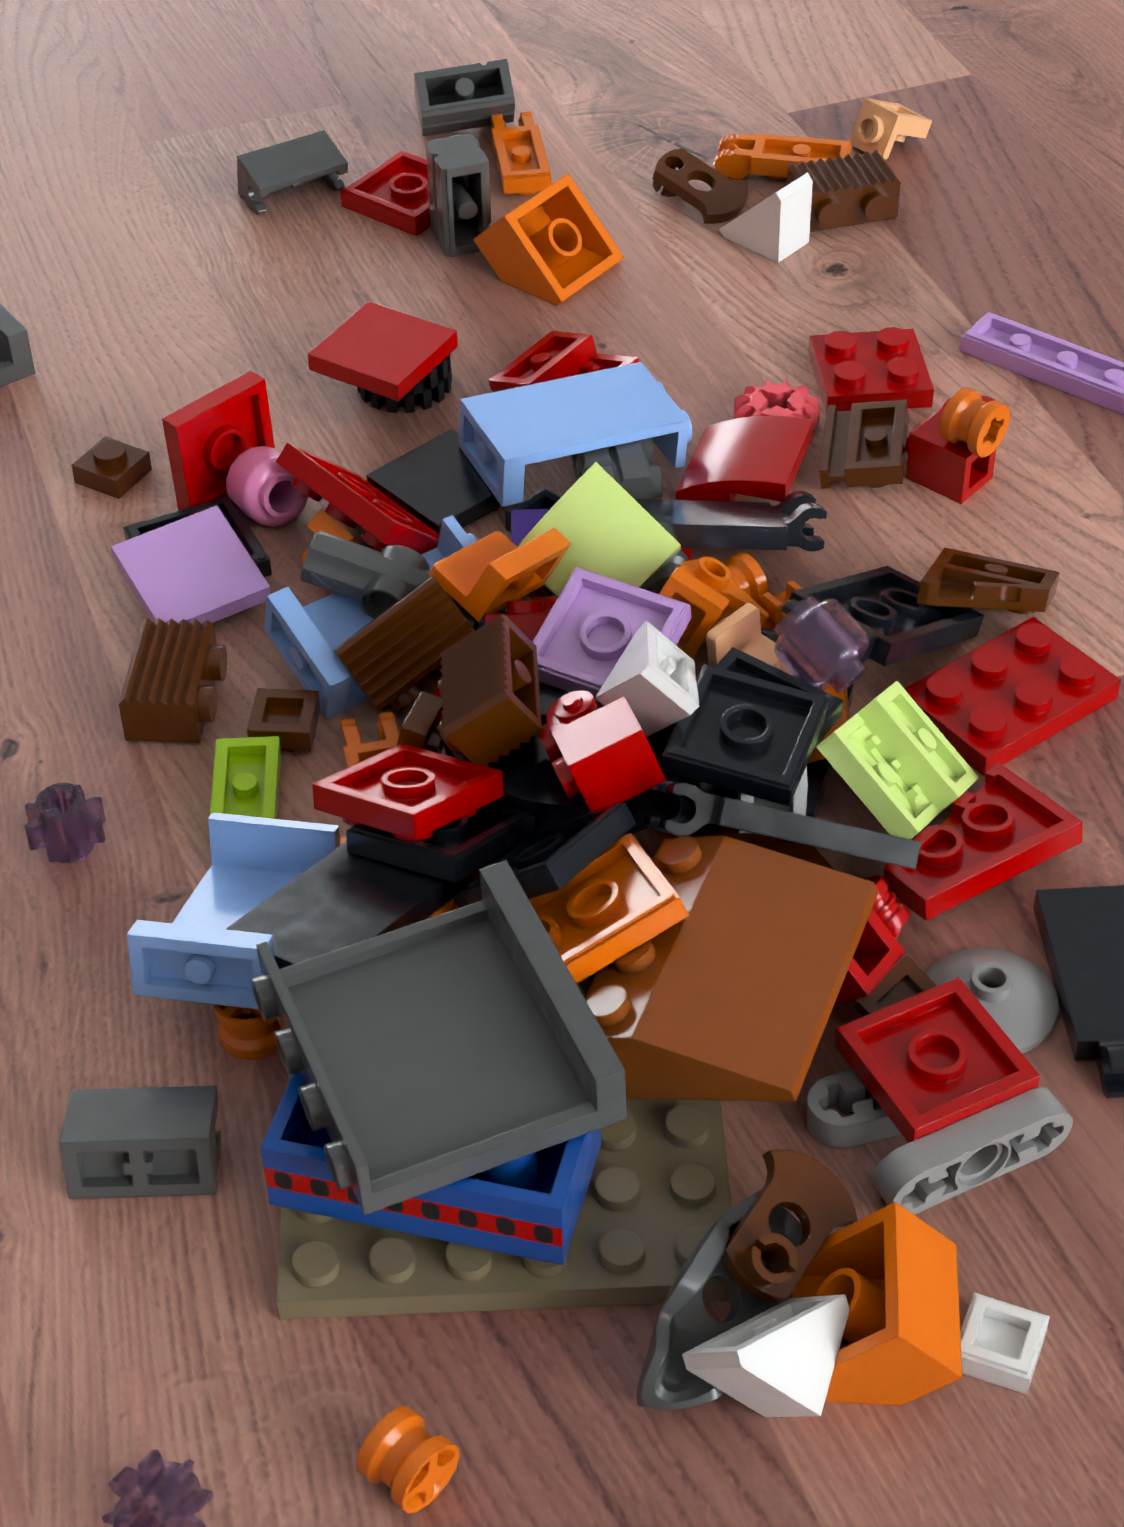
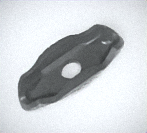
[636,1190,802,1410]

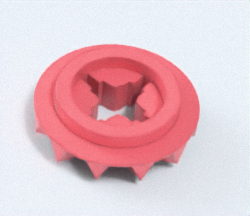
[733,380,820,430]

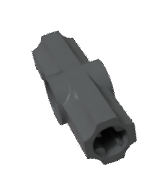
[301,530,479,631]

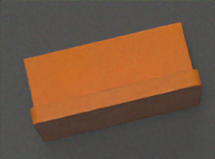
[429,528,571,622]

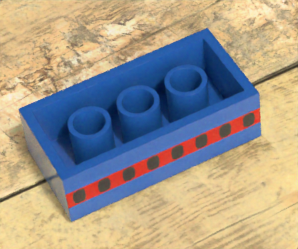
[260,1072,601,1266]

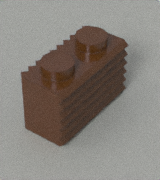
[787,150,901,232]
[333,576,475,713]
[438,614,542,767]
[118,618,227,743]

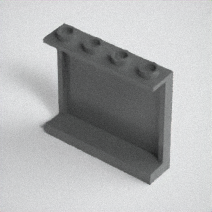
[250,860,627,1215]

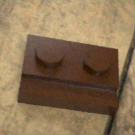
[819,400,909,489]

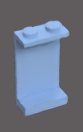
[458,362,692,507]
[264,515,507,720]
[127,813,340,1009]

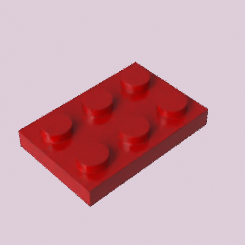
[276,443,440,555]
[904,616,1121,776]

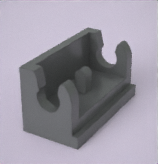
[237,130,348,215]
[59,1085,221,1199]

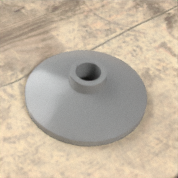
[926,948,1059,1054]

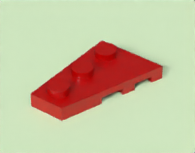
[884,761,1083,921]

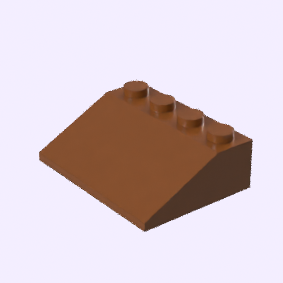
[585,835,879,1102]

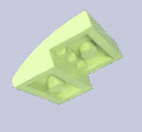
[517,462,681,596]
[816,681,979,839]

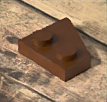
[917,547,1060,614]

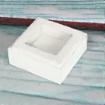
[960,1292,1050,1395]

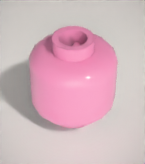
[226,446,308,527]

